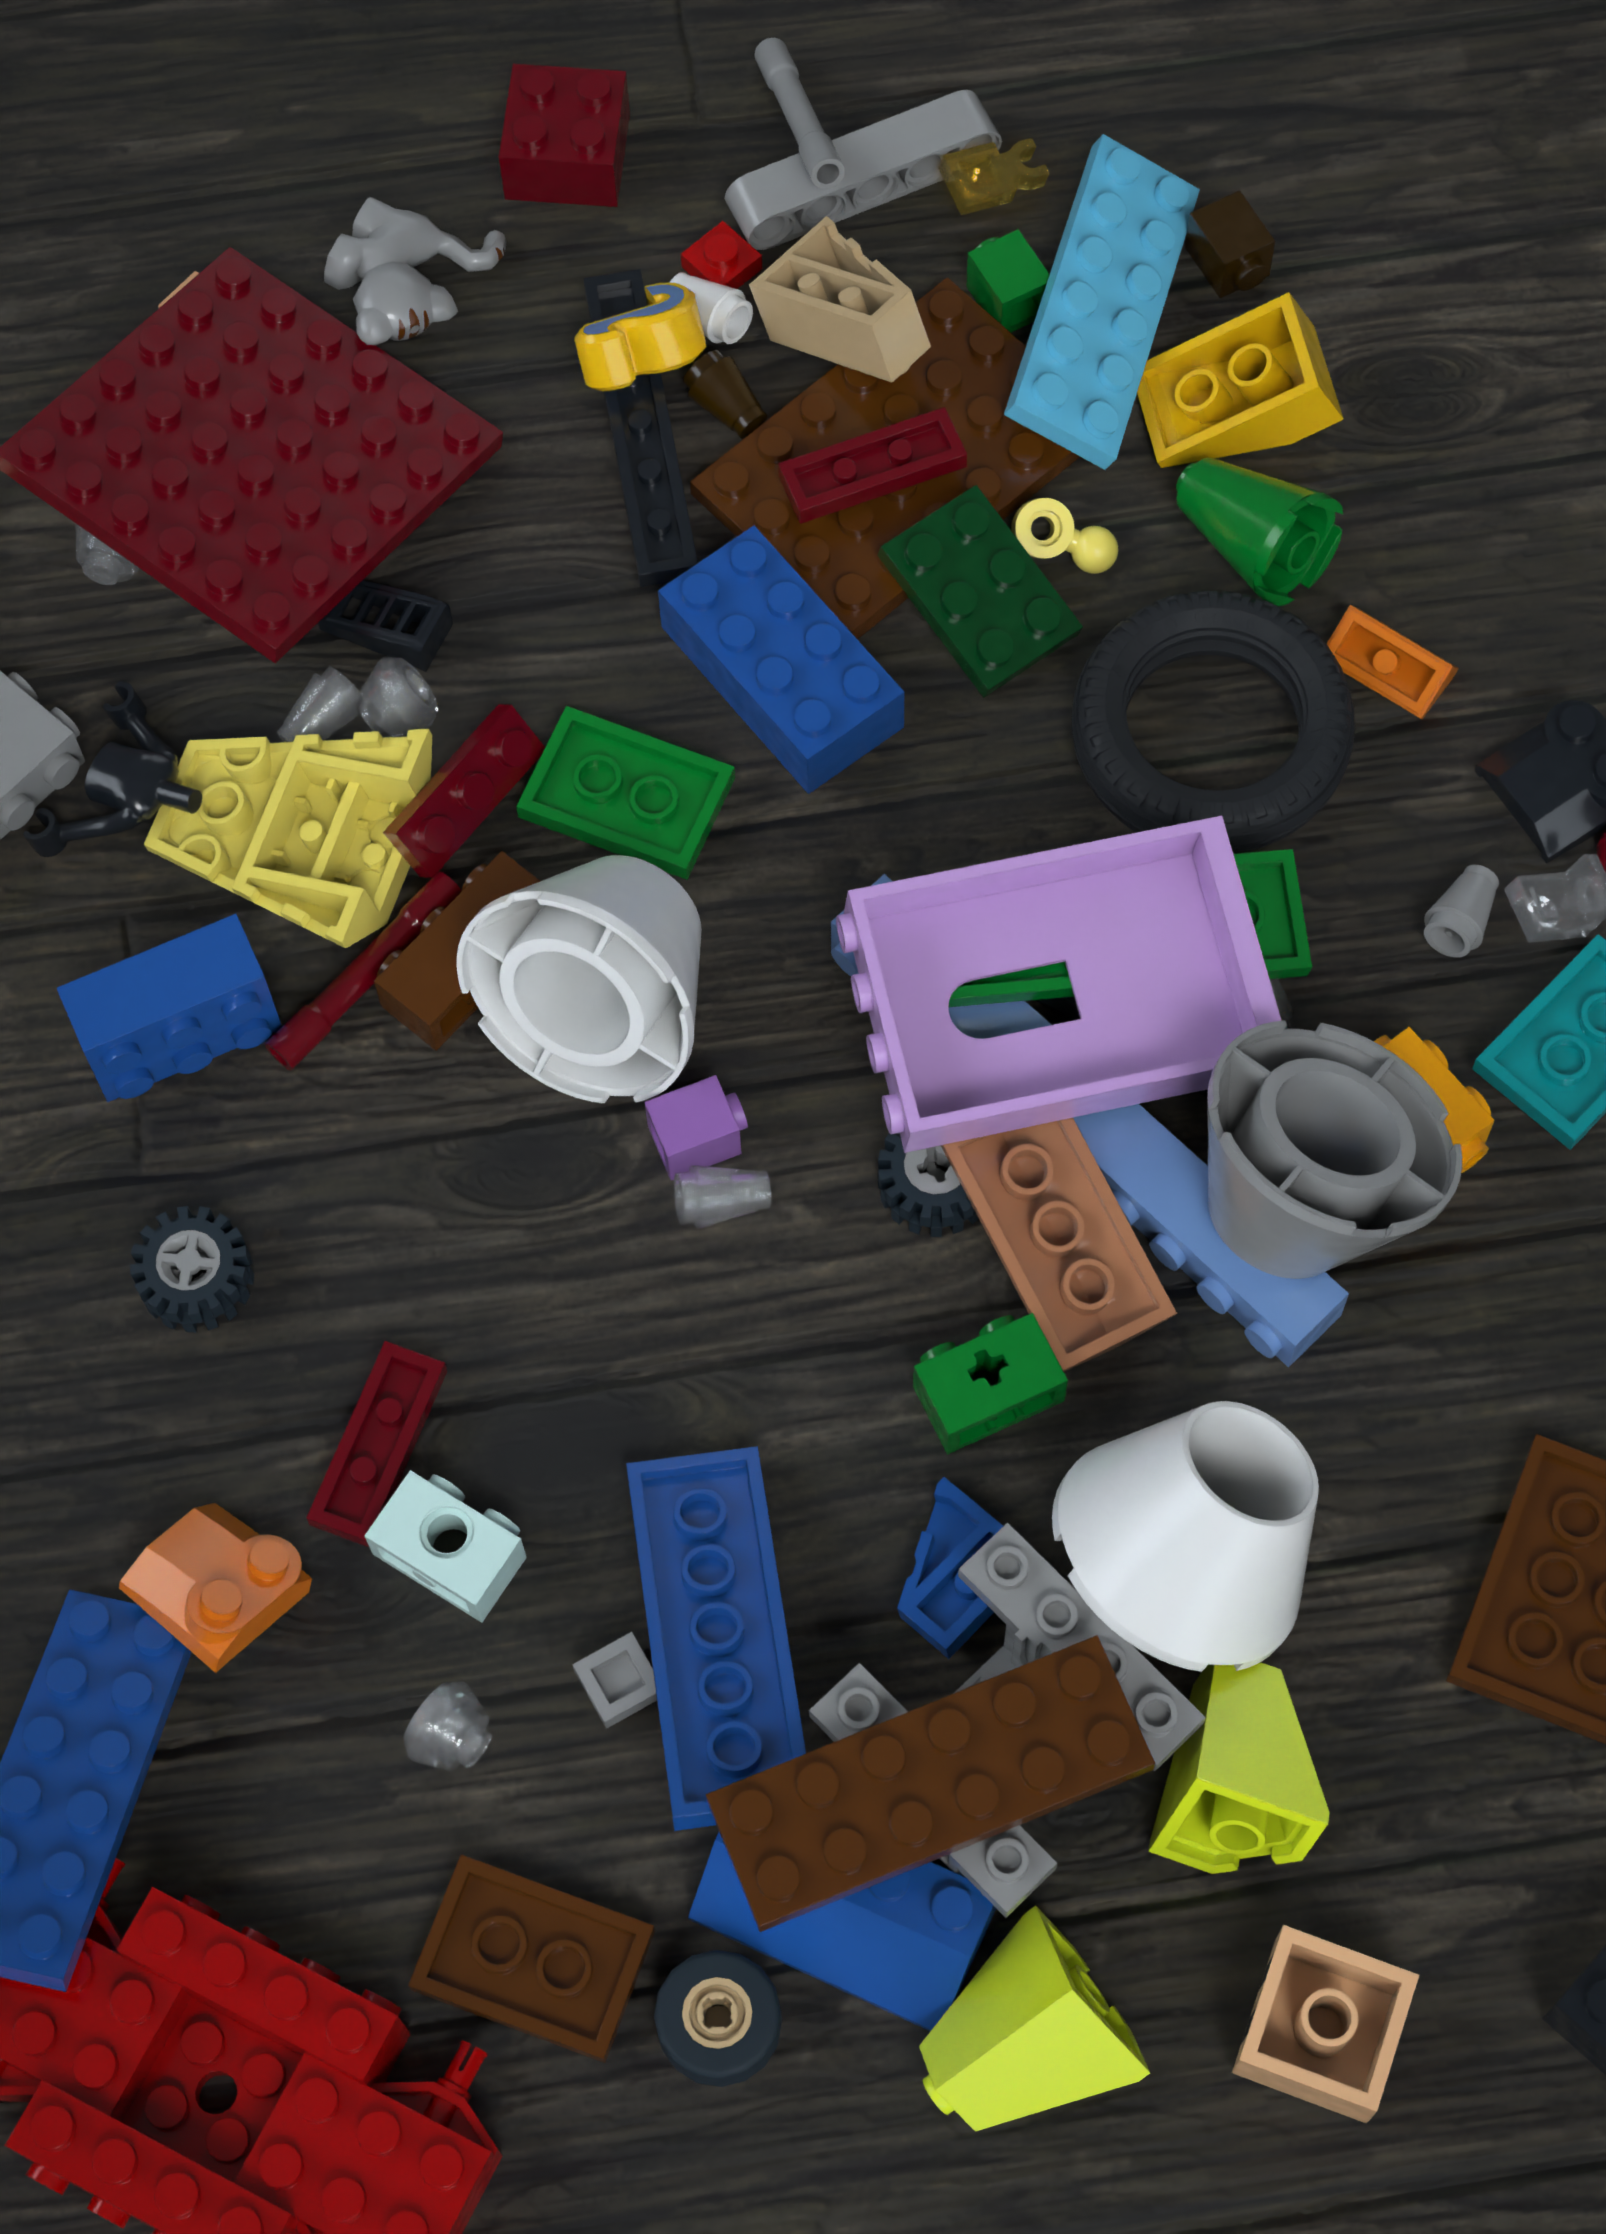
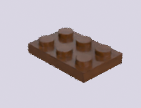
[408,1854,656,2063]

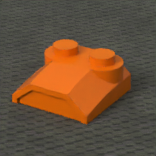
[119,1503,312,1673]

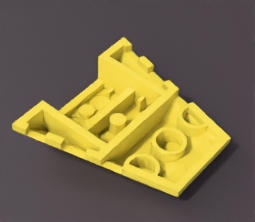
[144,729,433,948]

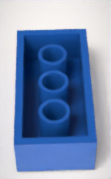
[658,525,905,794]

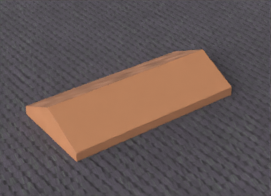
[941,1118,1177,1372]

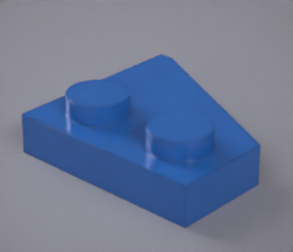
[897,1477,1003,1659]

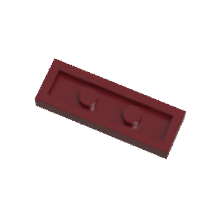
[778,407,967,524]
[383,704,545,878]
[306,1341,448,1548]

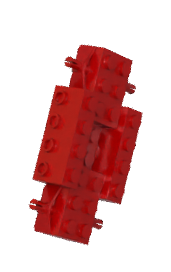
[0,1858,503,2234]

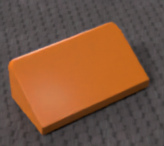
[1327,605,1459,719]

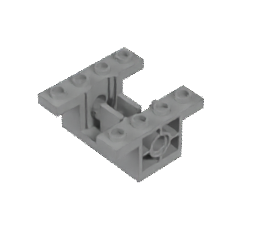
[809,1523,1206,1918]

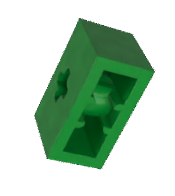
[913,1313,1068,1455]

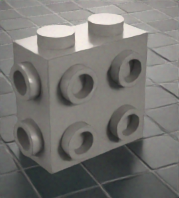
[0,671,85,840]

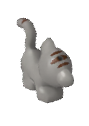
[324,197,507,345]

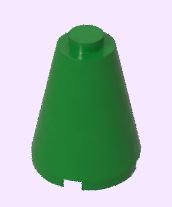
[1176,457,1343,606]

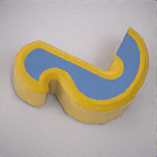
[574,283,706,391]

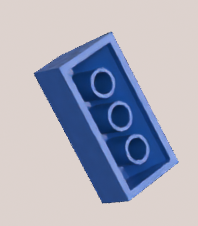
[688,1832,996,2031]

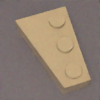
[749,216,931,382]

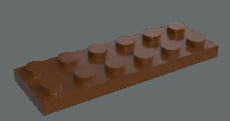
[706,1635,1155,1932]

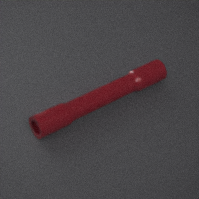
[265,872,462,1071]

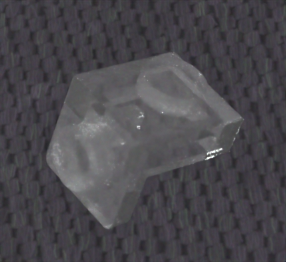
[1504,854,1606,943]

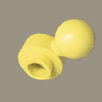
[1011,498,1118,574]

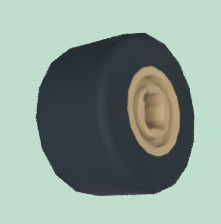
[654,1950,782,2087]

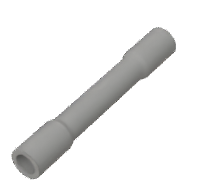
[754,38,845,189]

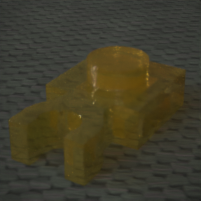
[938,138,1050,216]

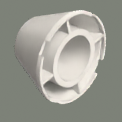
[457,855,702,1103]
[1052,1401,1319,1672]

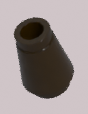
[683,350,767,439]

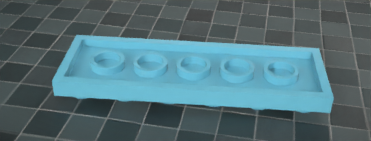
[1004,134,1200,470]

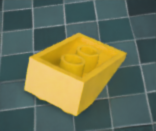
[1137,292,1344,468]

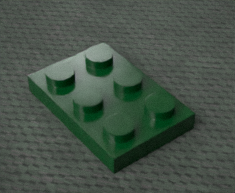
[877,485,1083,698]

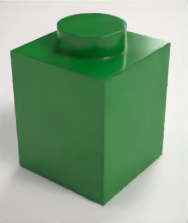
[966,229,1050,333]

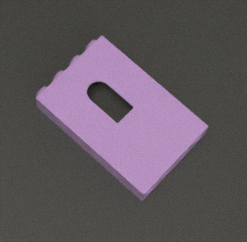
[836,816,1281,1153]

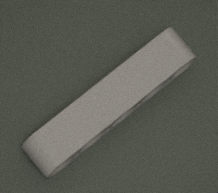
[724,90,1002,250]

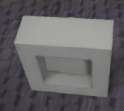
[572,1632,657,1729]

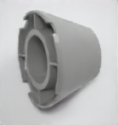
[1207,1020,1462,1279]

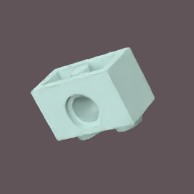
[365,1470,527,1623]

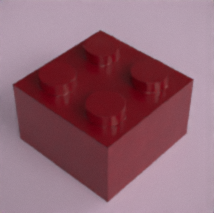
[499,64,630,207]

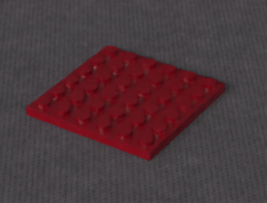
[0,247,503,664]

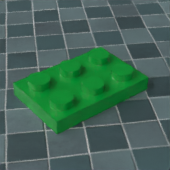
[516,706,735,880]

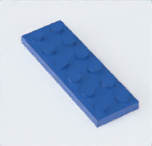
[626,1446,806,1831]
[0,1589,192,1992]

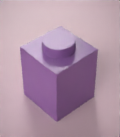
[644,1075,748,1181]

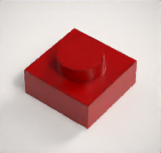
[681,221,763,289]

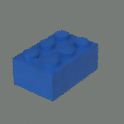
[57,914,282,1102]

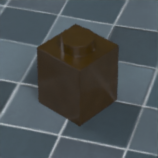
[1185,190,1275,298]

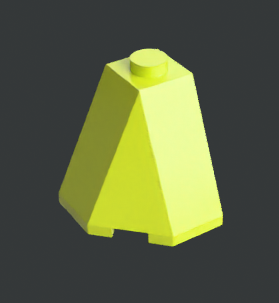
[1148,1662,1330,1874]
[919,1905,1150,2131]

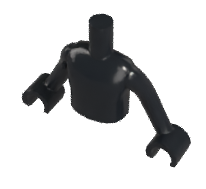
[23,681,202,857]

